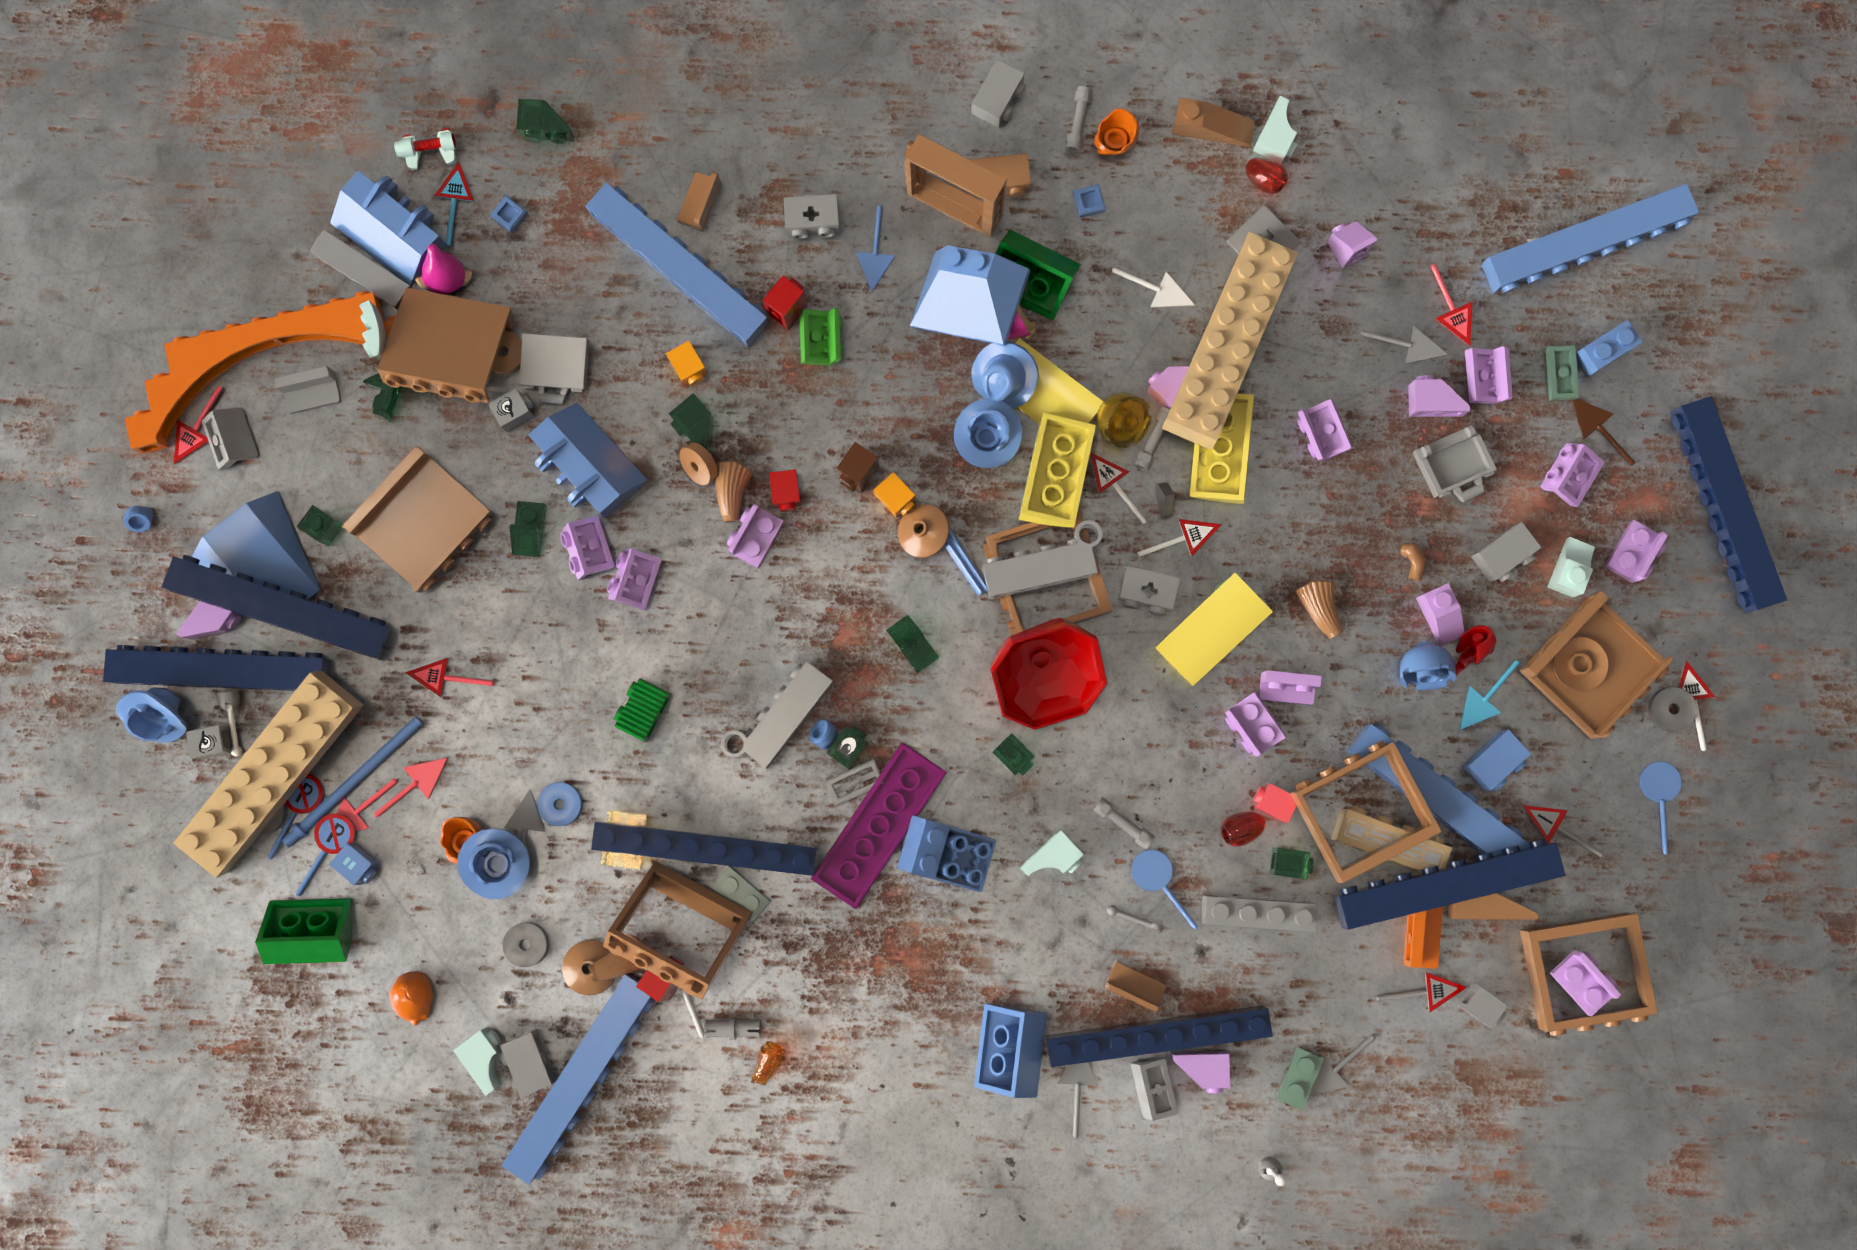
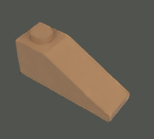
[1172,97,1254,147]
[969,153,1031,198]
[1447,893,1538,919]

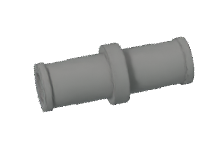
[704,1017,762,1040]

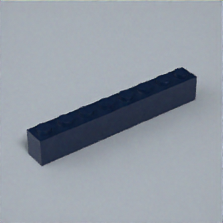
[1671,396,1787,613]
[161,555,391,660]
[103,645,332,691]
[591,822,817,876]
[1334,839,1566,930]
[1045,1005,1273,1067]

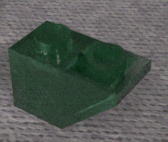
[516,99,575,144]
[669,393,714,454]

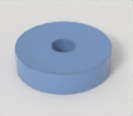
[537,782,583,826]

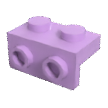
[1465,346,1513,405]
[1297,399,1353,461]

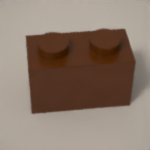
[836,442,879,493]

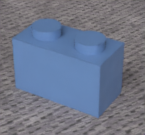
[1576,320,1643,377]
[1461,729,1531,791]

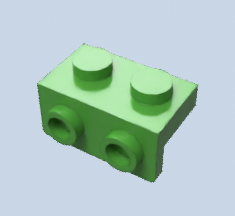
[799,308,843,366]

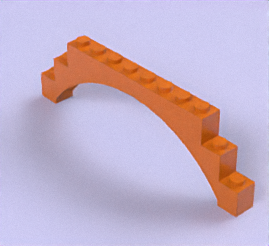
[125,291,396,454]

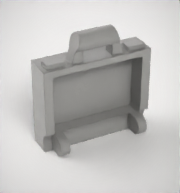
[519,333,589,404]
[1413,424,1497,502]

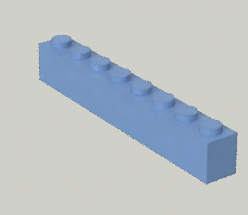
[585,183,769,348]
[1481,183,1699,294]
[1346,724,1532,886]
[501,973,656,1184]

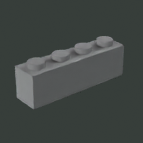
[1201,895,1318,933]

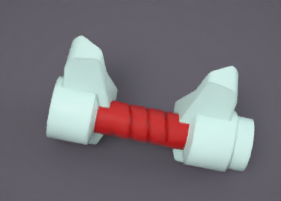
[394,128,457,171]

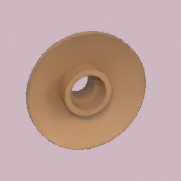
[898,504,950,558]
[1553,637,1609,691]
[562,940,615,996]

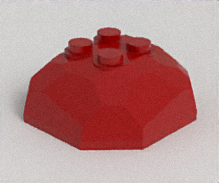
[990,618,1107,730]

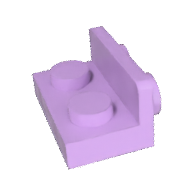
[1540,443,1605,507]
[727,503,785,569]
[560,516,615,580]
[1604,520,1668,583]
[607,548,662,610]
[1259,670,1322,705]
[1225,691,1287,757]
[1550,951,1621,1017]

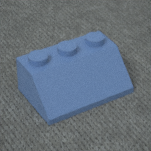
[974,1004,1047,1098]

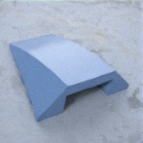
[192,491,321,601]

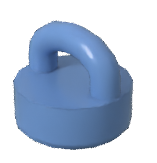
[123,506,153,532]
[809,719,838,750]

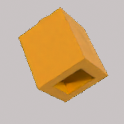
[666,340,708,387]
[873,472,916,517]

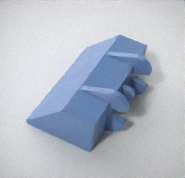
[330,170,446,286]
[528,403,648,518]

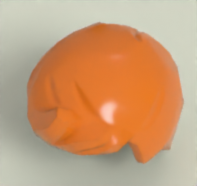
[1094,108,1139,156]
[440,817,482,864]
[389,971,434,1026]

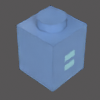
[329,843,380,885]

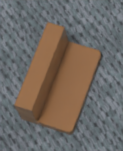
[677,172,721,232]
[1104,961,1167,1013]

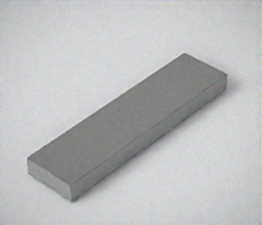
[309,230,412,309]

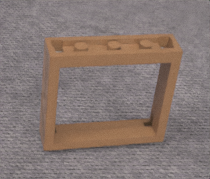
[904,134,1007,237]
[983,507,1113,636]
[1290,740,1442,883]
[603,861,752,1000]
[1520,912,1658,1036]

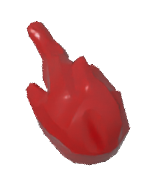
[1455,625,1497,676]

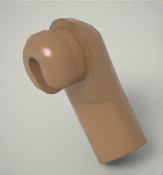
[1400,542,1426,582]

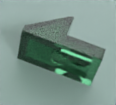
[363,373,403,422]
[509,501,546,558]
[886,615,939,674]

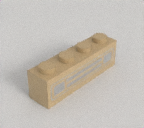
[1331,806,1452,873]

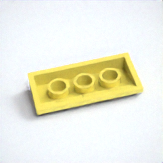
[1016,338,1105,424]
[1190,394,1254,504]
[1018,412,1096,528]
[1155,573,1273,686]

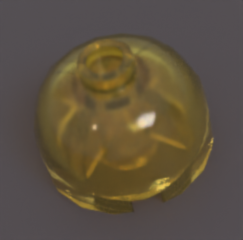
[1097,392,1151,448]

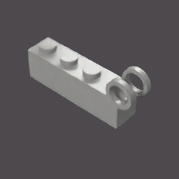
[982,520,1103,600]
[720,662,834,769]

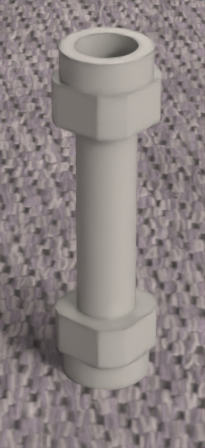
[1066,86,1093,153]
[1134,407,1170,471]
[1092,797,1155,849]

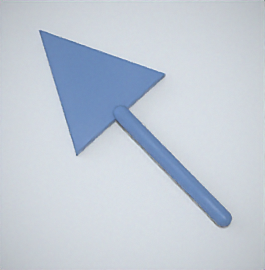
[856,205,895,292]

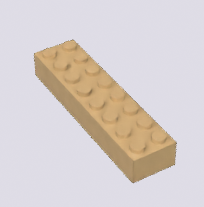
[1162,232,1298,450]
[173,670,364,878]

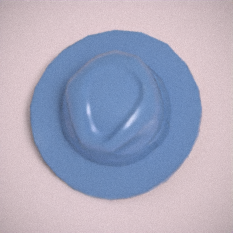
[971,341,1039,408]
[954,399,1022,468]
[116,687,188,743]
[457,828,530,899]

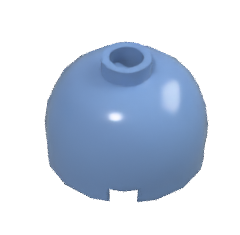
[1400,641,1456,691]

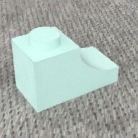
[1253,96,1298,164]
[1548,537,1595,598]
[1020,830,1083,876]
[453,1027,502,1096]

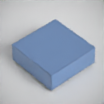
[1073,184,1106,218]
[490,195,528,234]

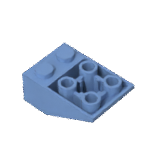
[897,815,996,892]

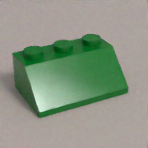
[995,229,1081,321]
[255,898,352,964]

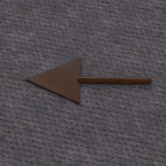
[1572,399,1635,465]

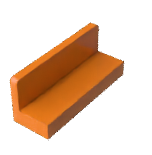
[1404,906,1443,969]

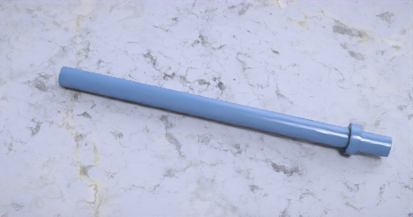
[282,716,424,847]

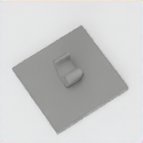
[1226,205,1301,254]

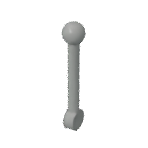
[1107,905,1162,932]

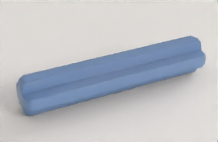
[945,526,987,596]

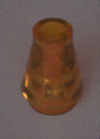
[751,1041,786,1085]

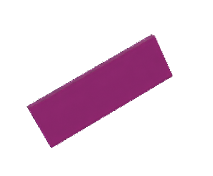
[810,742,947,909]

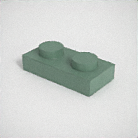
[1545,345,1579,401]
[711,866,771,923]
[1276,1047,1324,1110]

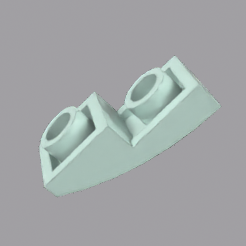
[359,300,387,361]

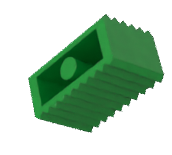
[614,678,672,742]

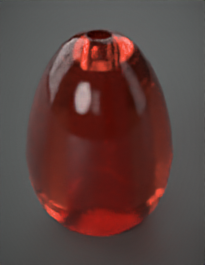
[1245,157,1288,194]
[1221,812,1266,847]

